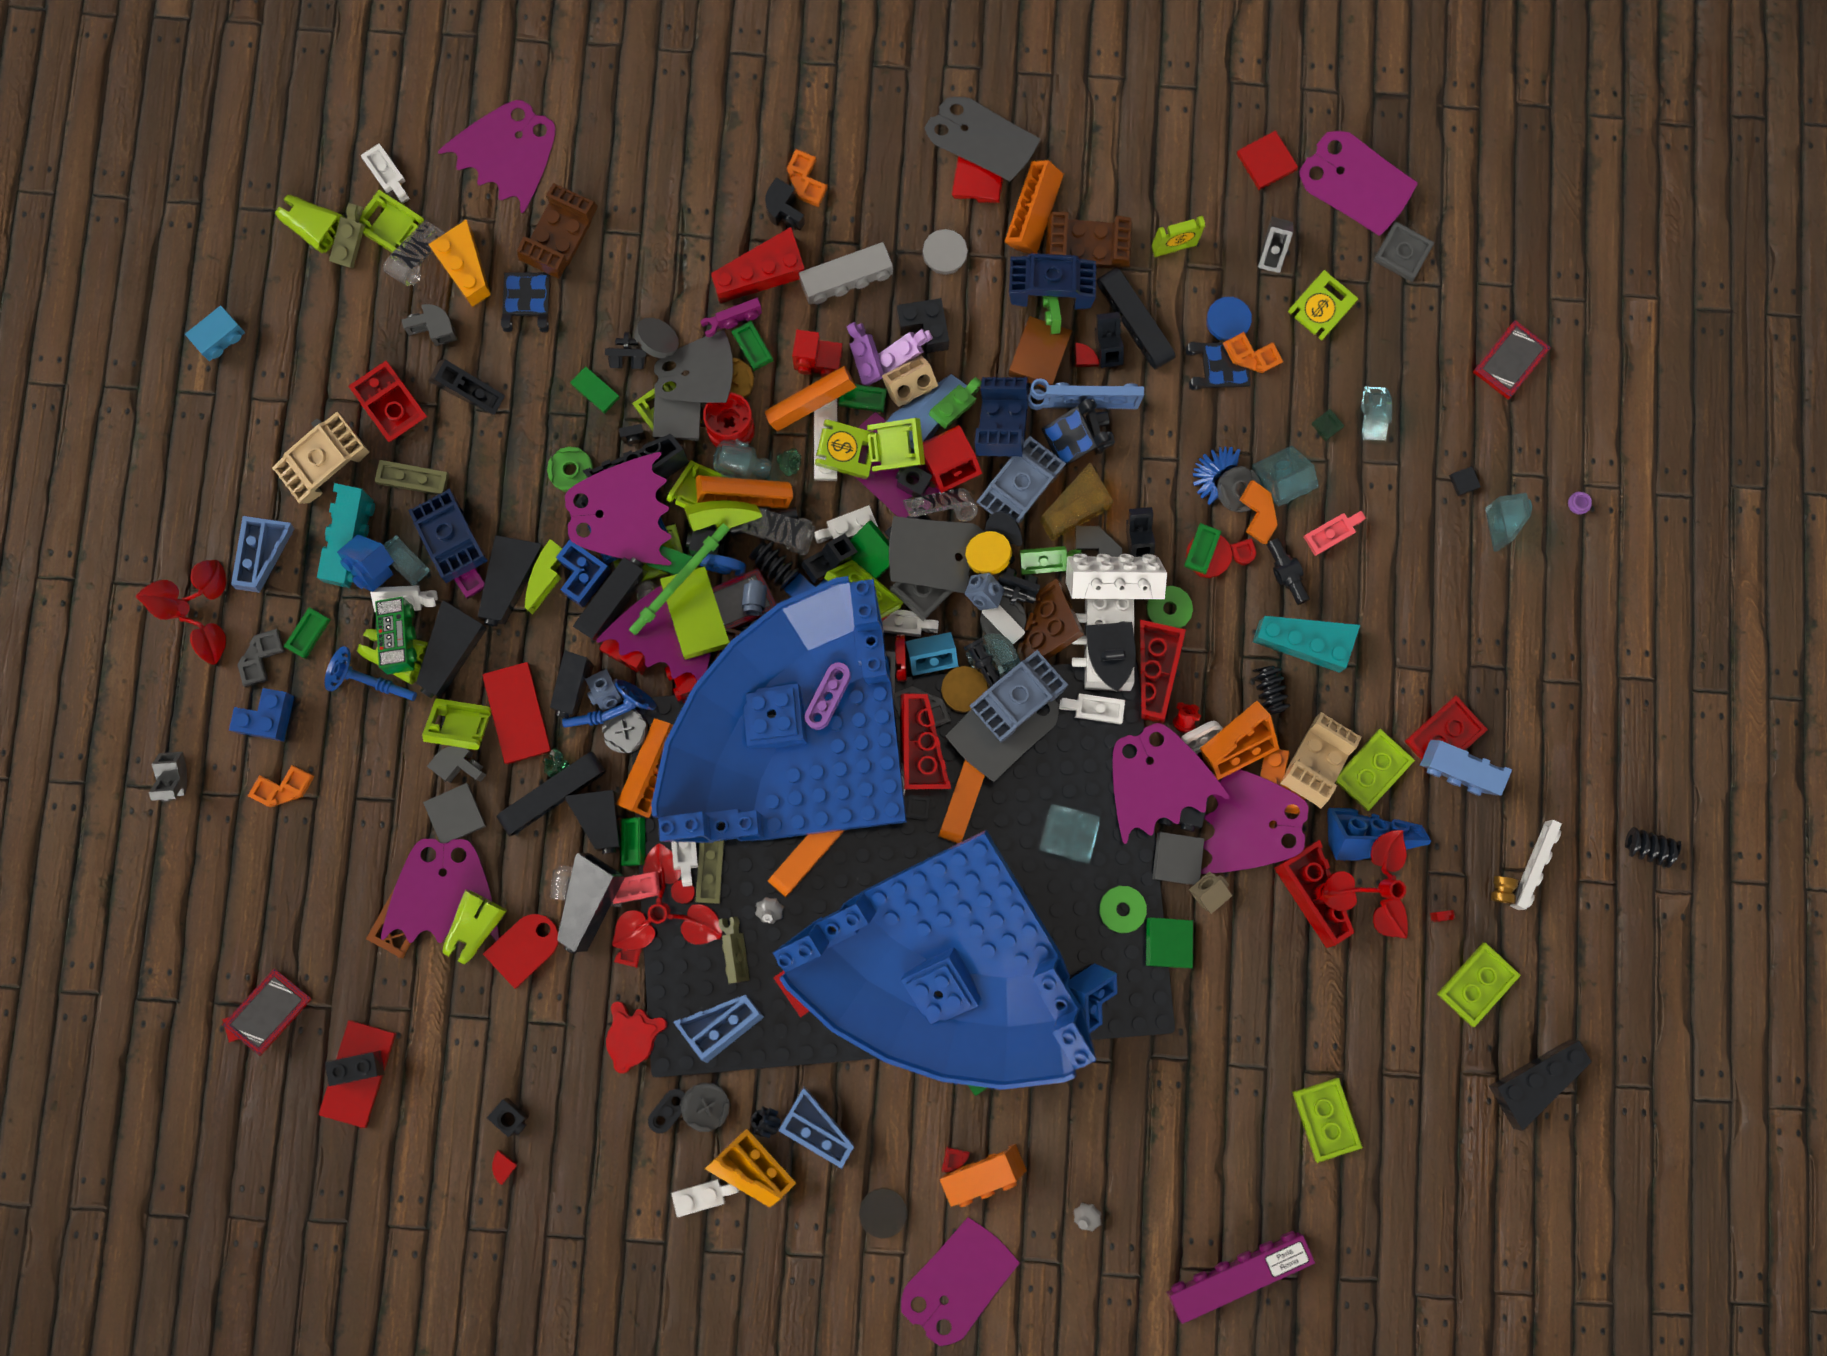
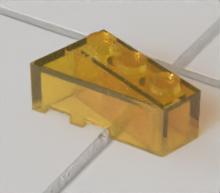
[1040,463,1114,541]

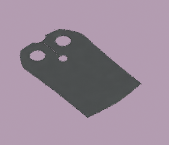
[924,97,1040,181]
[889,516,985,593]
[946,674,1059,782]

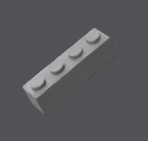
[799,242,893,305]

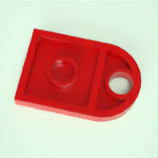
[483,914,559,989]

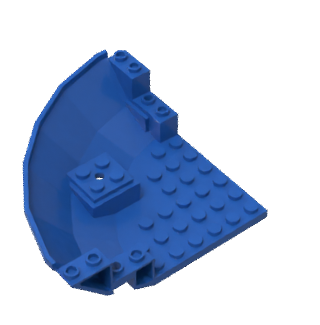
[651,576,907,843]
[773,830,1096,1090]

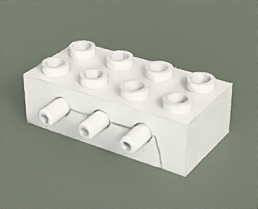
[1066,554,1167,599]
[1072,599,1134,691]

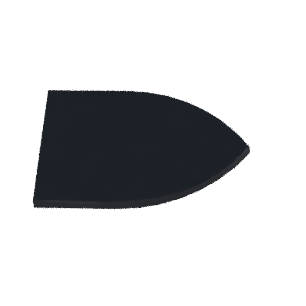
[1085,622,1136,692]

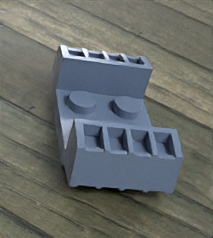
[976,436,1066,525]
[970,650,1068,743]

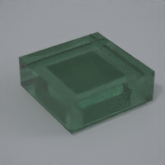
[1311,409,1344,441]

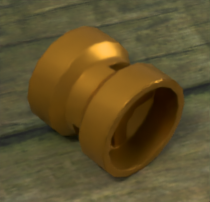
[1491,876,1518,904]

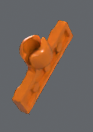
[1260,749,1306,829]

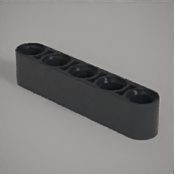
[1096,267,1176,370]
[496,752,606,837]

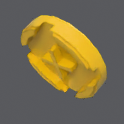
[965,531,1012,575]

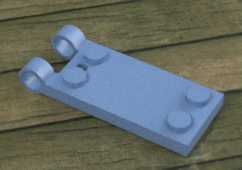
[1028,379,1144,410]

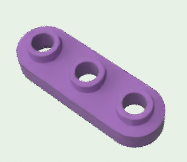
[805,663,851,730]

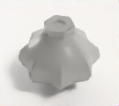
[755,897,784,924]
[1073,1203,1102,1232]

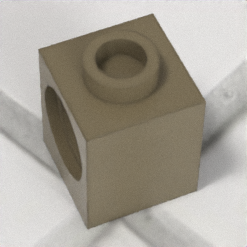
[1189,871,1232,914]

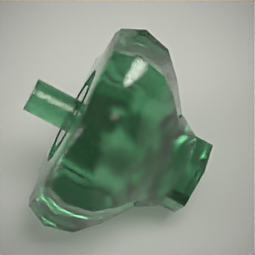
[777,448,802,477]
[543,748,569,777]

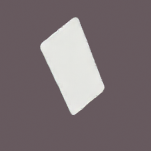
[982,605,1025,644]

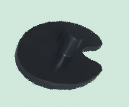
[985,511,1023,565]

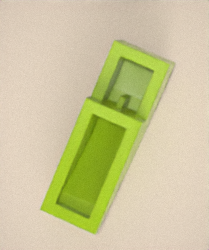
[684,500,762,532]
[525,539,563,615]

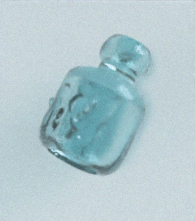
[713,439,772,479]

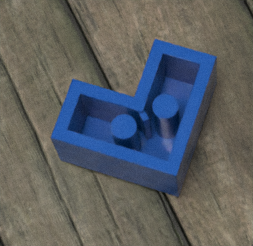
[337,534,394,592]
[556,540,611,608]
[229,688,294,742]
[1064,963,1117,1033]

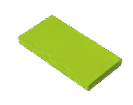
[660,567,730,660]

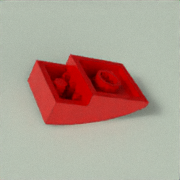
[348,360,427,443]

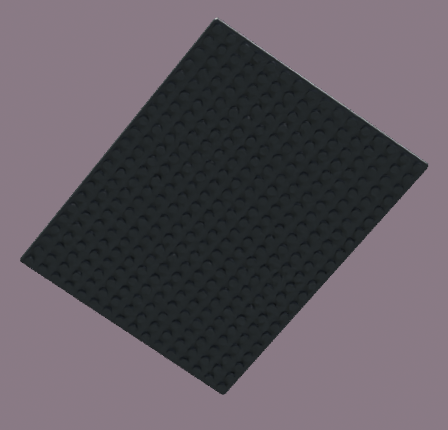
[632,660,1175,1077]

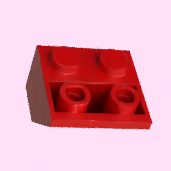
[923,425,982,493]

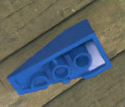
[1327,808,1431,861]

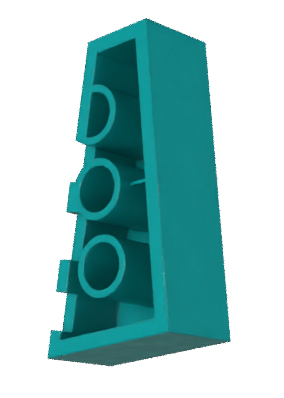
[317,483,375,588]
[1253,616,1360,673]

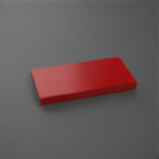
[482,662,552,764]
[318,1020,396,1128]

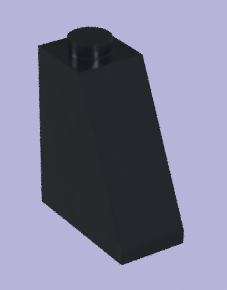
[550,651,594,719]
[566,790,621,854]

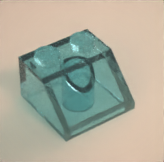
[1252,446,1319,506]
[1485,493,1532,552]

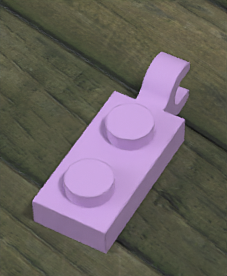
[878,329,933,374]

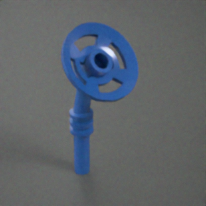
[324,646,417,701]
[562,680,656,728]

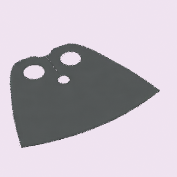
[654,330,733,403]

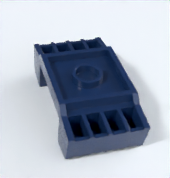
[1009,253,1096,309]
[975,377,1029,457]
[408,488,488,583]

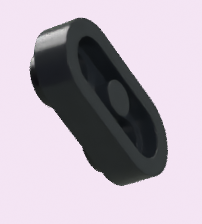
[648,1089,685,1133]

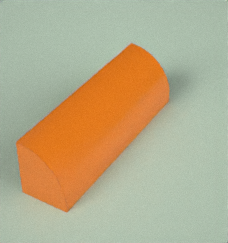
[1005,160,1064,254]
[765,366,856,431]
[696,475,793,509]
[616,718,673,818]

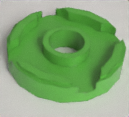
[547,447,594,492]
[1146,586,1193,628]
[1099,886,1147,933]

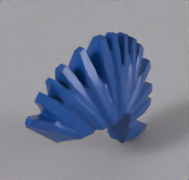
[1193,447,1240,505]

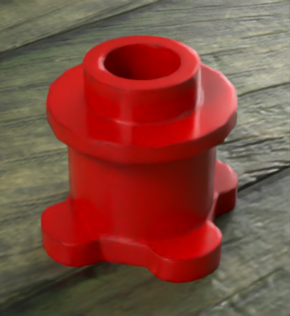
[1173,702,1201,733]

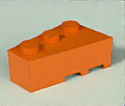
[1200,701,1279,780]
[940,1143,1027,1208]

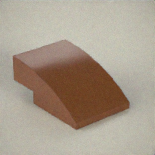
[1008,316,1072,389]

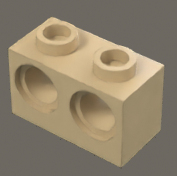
[882,355,938,407]

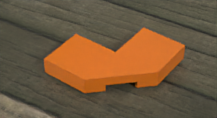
[787,149,828,207]
[1223,332,1283,373]
[1240,480,1278,544]
[248,765,314,807]

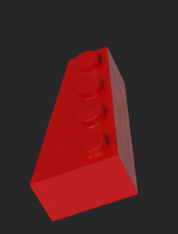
[1140,619,1186,724]
[900,694,951,789]

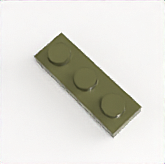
[374,460,449,495]
[695,840,724,904]

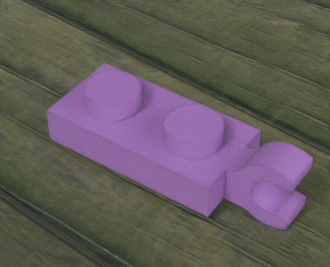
[847,322,884,386]

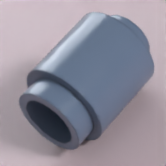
[742,580,767,616]

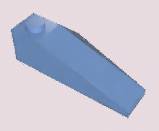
[887,374,967,453]

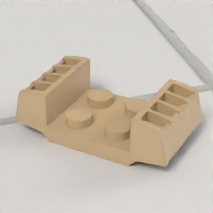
[272,412,369,503]
[1280,712,1361,808]

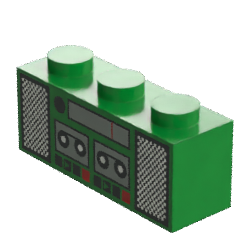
[375,596,417,675]

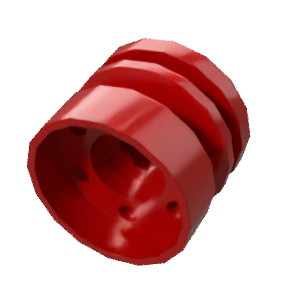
[703,392,755,452]

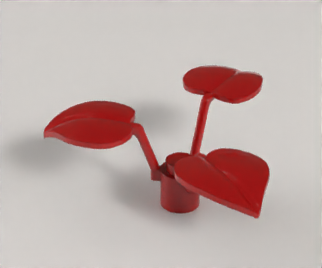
[135,560,226,665]
[1322,830,1408,938]
[612,844,722,950]

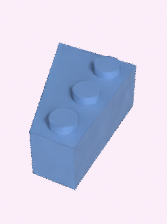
[231,516,295,593]
[1420,740,1512,796]
[674,995,764,1063]
[779,1086,854,1169]

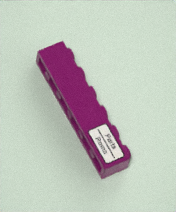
[1167,1231,1315,1324]

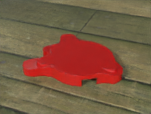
[606,1002,667,1073]

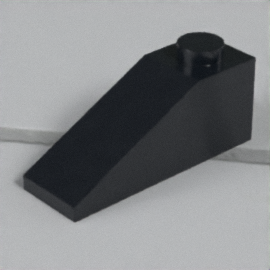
[428,359,505,415]

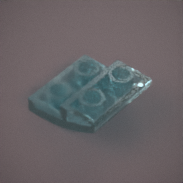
[1040,804,1101,863]

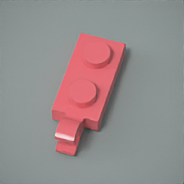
[1304,511,1366,556]

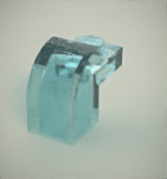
[1361,387,1392,440]
[384,535,431,586]
[966,634,1020,675]

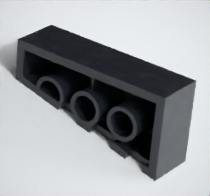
[583,434,689,479]
[1489,1040,1592,1131]

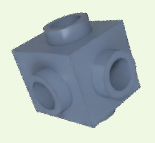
[965,573,1005,610]
[585,669,623,711]

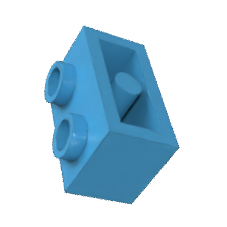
[185,305,245,361]
[905,632,959,676]

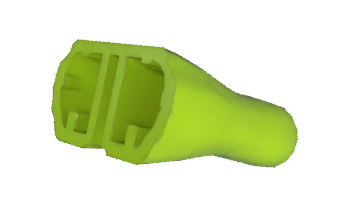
[275,195,345,253]
[357,629,429,685]
[443,889,507,965]

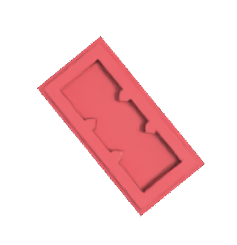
[613,872,660,904]

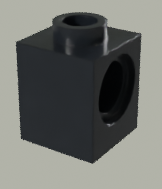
[895,466,932,500]
[487,1098,529,1137]

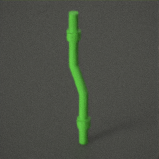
[629,523,730,635]

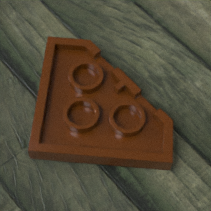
[1017,578,1085,662]

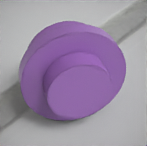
[1568,492,1592,515]

